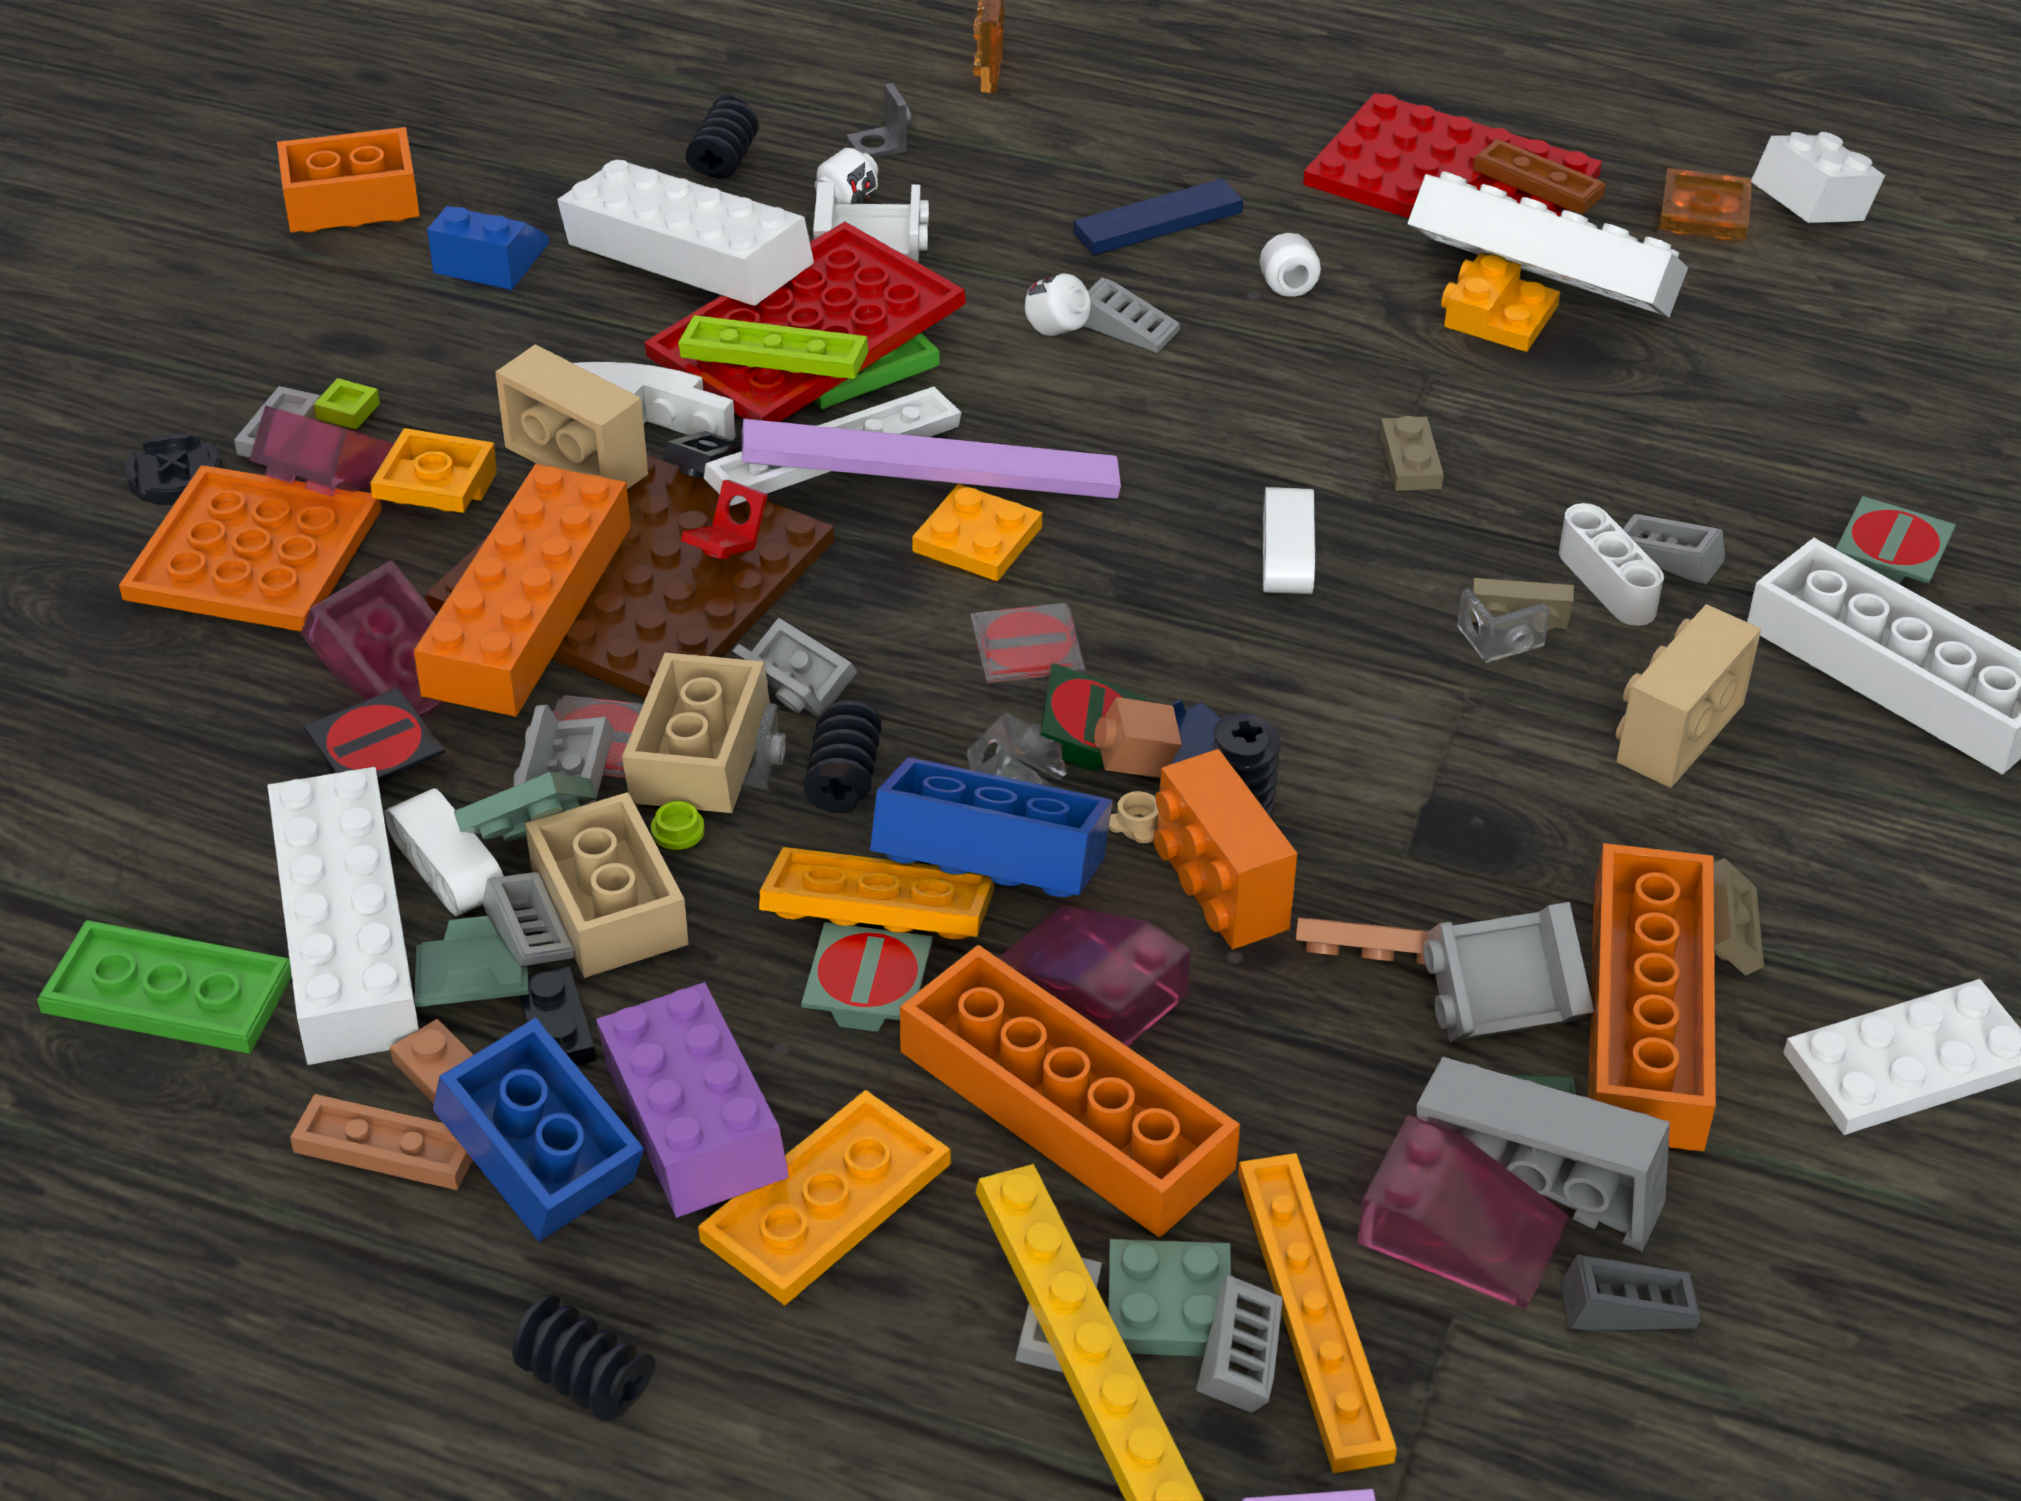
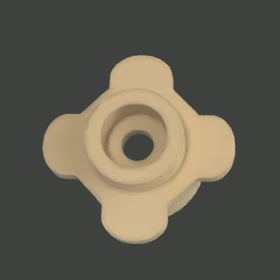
[1109,791,1158,843]

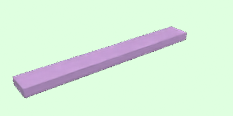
[742,419,1121,499]

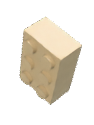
[495,345,648,489]
[1616,604,1761,788]
[622,653,771,813]
[525,792,689,978]

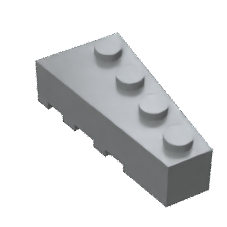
[1417,1057,1670,1252]

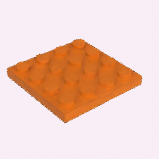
[119,465,382,632]

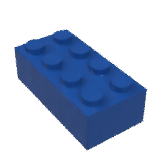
[870,757,1113,897]

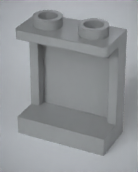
[1423,902,1594,1042]

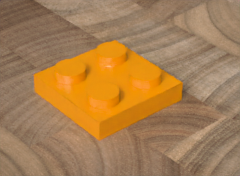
[912,483,1042,581]

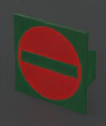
[1040,662,1146,772]

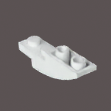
[573,362,735,440]

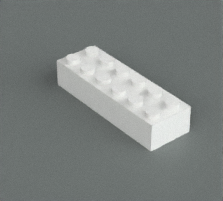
[557,160,814,306]
[1407,171,1688,317]
[1747,538,2021,775]
[268,767,419,1065]

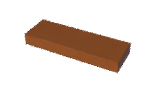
[1473,139,1606,215]

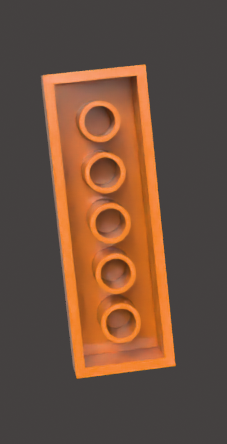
[414,464,631,717]
[1588,843,1716,1152]
[900,945,1240,1238]

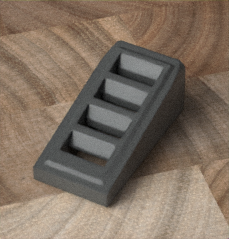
[1561,1255,1701,1331]

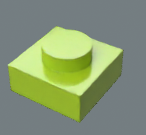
[314,378,380,430]

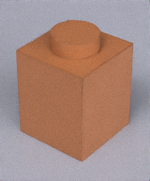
[1094,697,1182,778]

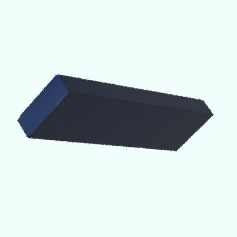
[1073,178,1243,255]

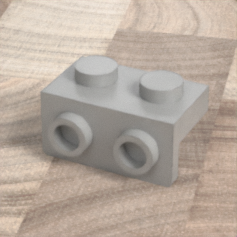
[732,618,858,717]
[514,705,614,806]

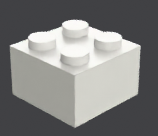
[1751,132,1885,223]

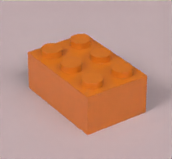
[277,127,420,232]
[1153,749,1298,950]

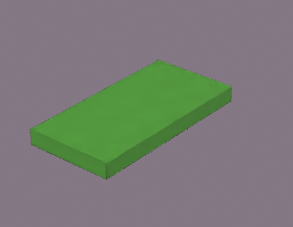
[37,920,292,1054]

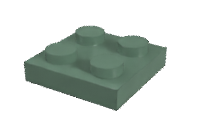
[453,772,597,842]
[1108,1239,1232,1356]

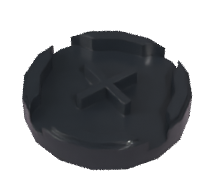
[124,434,223,505]

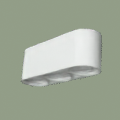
[1263,487,1315,594]
[1559,503,1664,626]
[384,788,503,917]

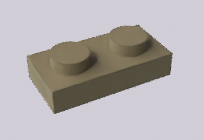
[1380,416,1444,491]
[1468,578,1574,630]
[1714,858,1764,976]

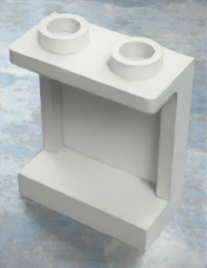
[813,182,929,263]

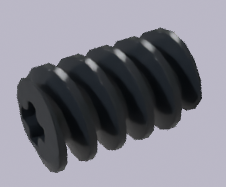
[686,93,759,179]
[804,701,882,813]
[1212,713,1281,818]
[512,1295,655,1421]

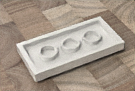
[1783,979,2021,1135]

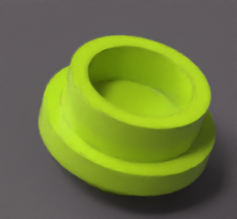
[651,801,705,850]

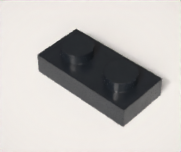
[663,431,742,478]
[518,966,596,1066]

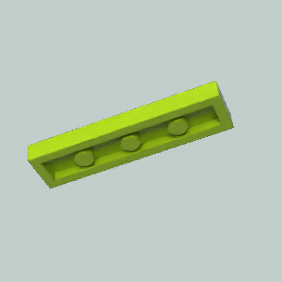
[678,315,869,379]

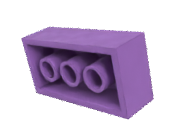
[596,982,789,1218]

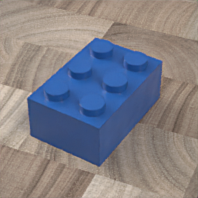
[433,1017,644,1242]

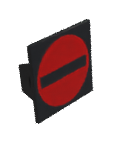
[304,688,445,781]

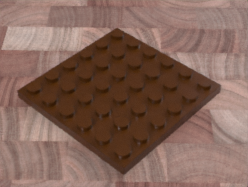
[425,455,834,699]

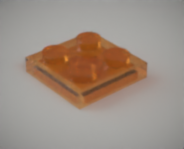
[974,0,1004,93]
[1659,168,1752,240]

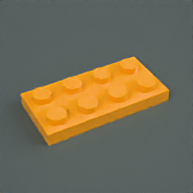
[759,847,994,939]
[698,1090,951,1306]

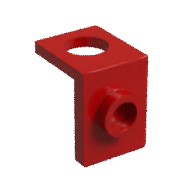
[681,479,767,559]

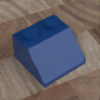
[427,206,549,290]

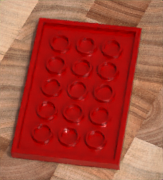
[1303,93,1602,218]
[644,221,966,422]

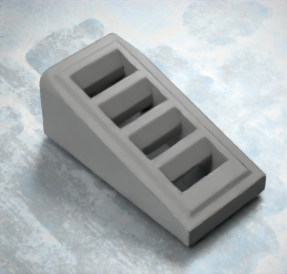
[1083,277,1180,353]
[1623,514,1725,584]
[482,871,575,966]
[1196,1275,1283,1413]

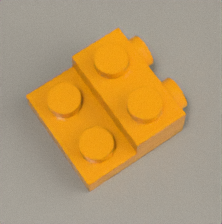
[1441,253,1560,352]
[370,428,497,513]

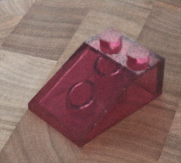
[249,405,395,496]
[301,560,445,717]
[998,905,1191,1046]
[1357,1115,1569,1310]

